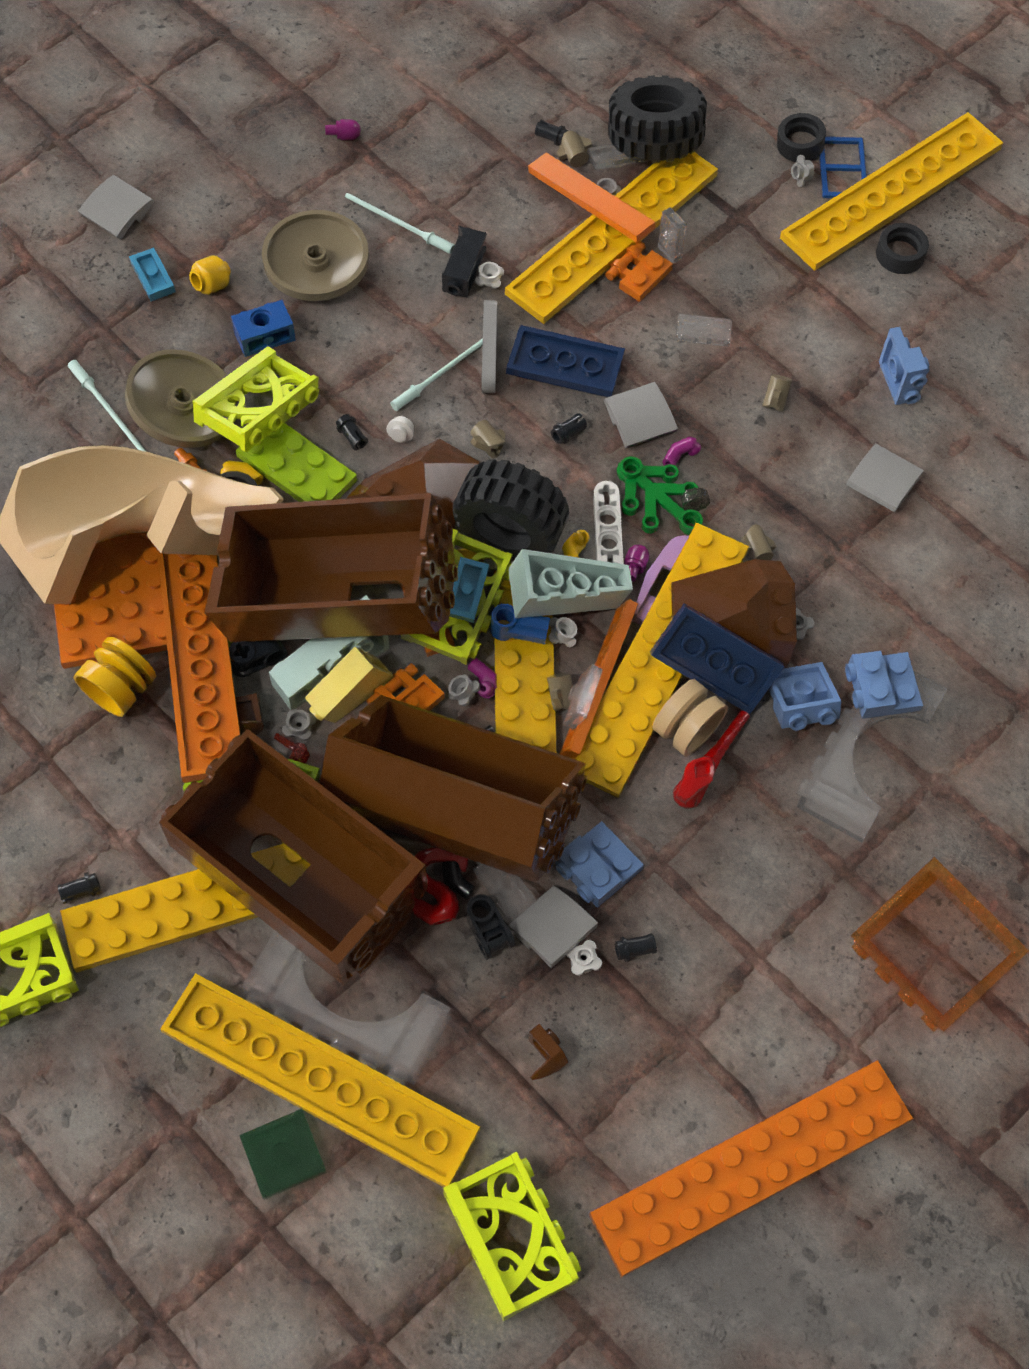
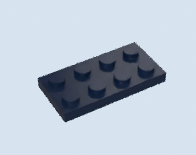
[506,325,625,397]
[650,603,784,714]

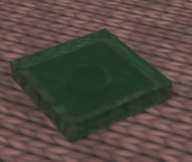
[239,1109,327,1200]

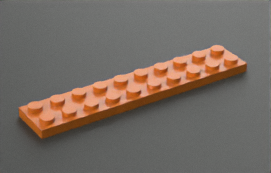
[157,549,241,783]
[589,1060,913,1278]

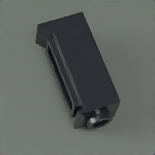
[442,226,487,298]

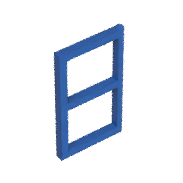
[819,137,867,198]

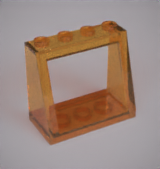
[851,857,1029,1034]

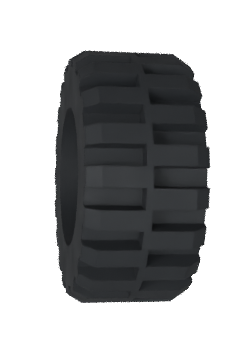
[608,75,707,162]
[453,459,570,561]

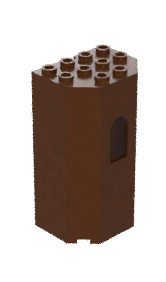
[205,493,458,642]
[320,695,587,883]
[159,729,428,985]

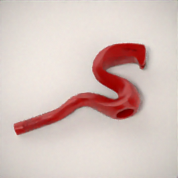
[672,711,750,809]
[413,847,469,925]

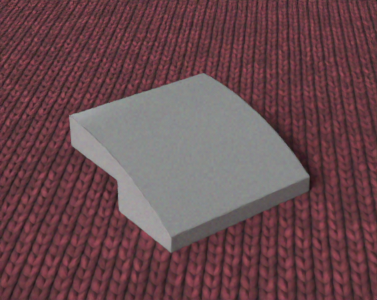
[78,175,154,240]
[604,382,678,448]
[846,443,924,512]
[508,885,598,968]

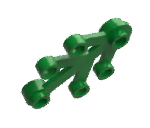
[617,456,703,535]

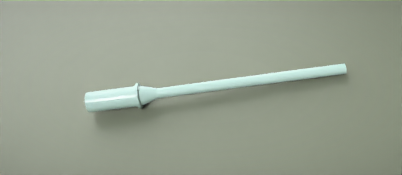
[345,193,455,254]
[390,338,483,411]
[68,360,147,452]

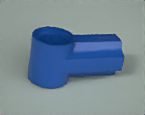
[490,604,550,644]

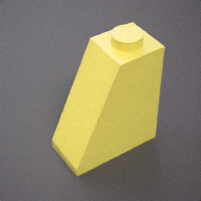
[305,647,394,723]

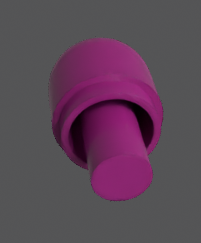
[325,119,361,140]
[624,544,649,582]

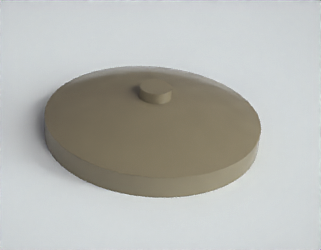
[262,210,369,301]
[125,349,238,448]

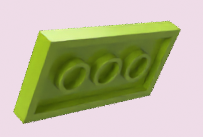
[236,423,358,502]

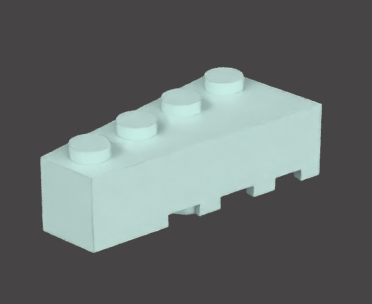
[508,549,633,618]
[269,595,390,710]

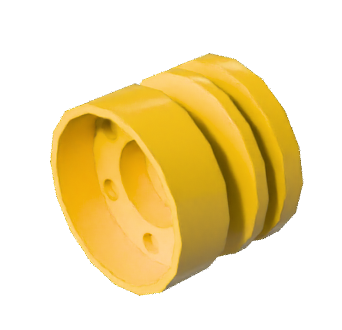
[73,637,157,717]

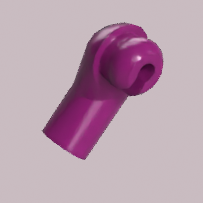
[662,436,701,466]

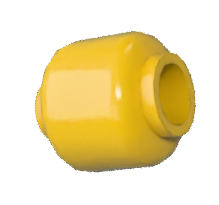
[189,255,231,295]

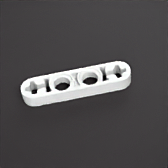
[593,481,624,564]

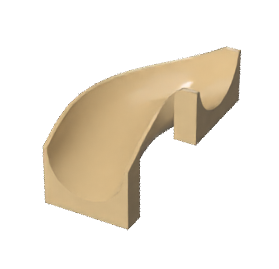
[0,445,284,604]

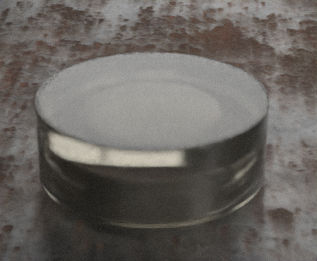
[680,488,710,511]

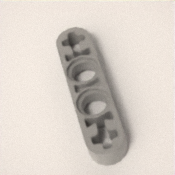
[482,300,497,393]

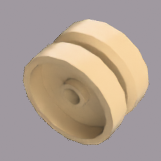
[652,679,728,757]

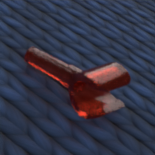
[274,733,310,764]

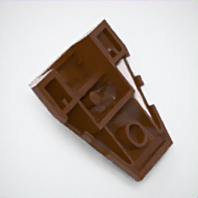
[347,438,481,529]
[671,559,797,669]

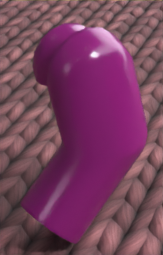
[468,658,497,699]

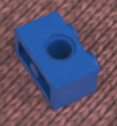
[231,300,296,357]

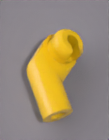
[220,460,264,485]
[562,529,590,558]

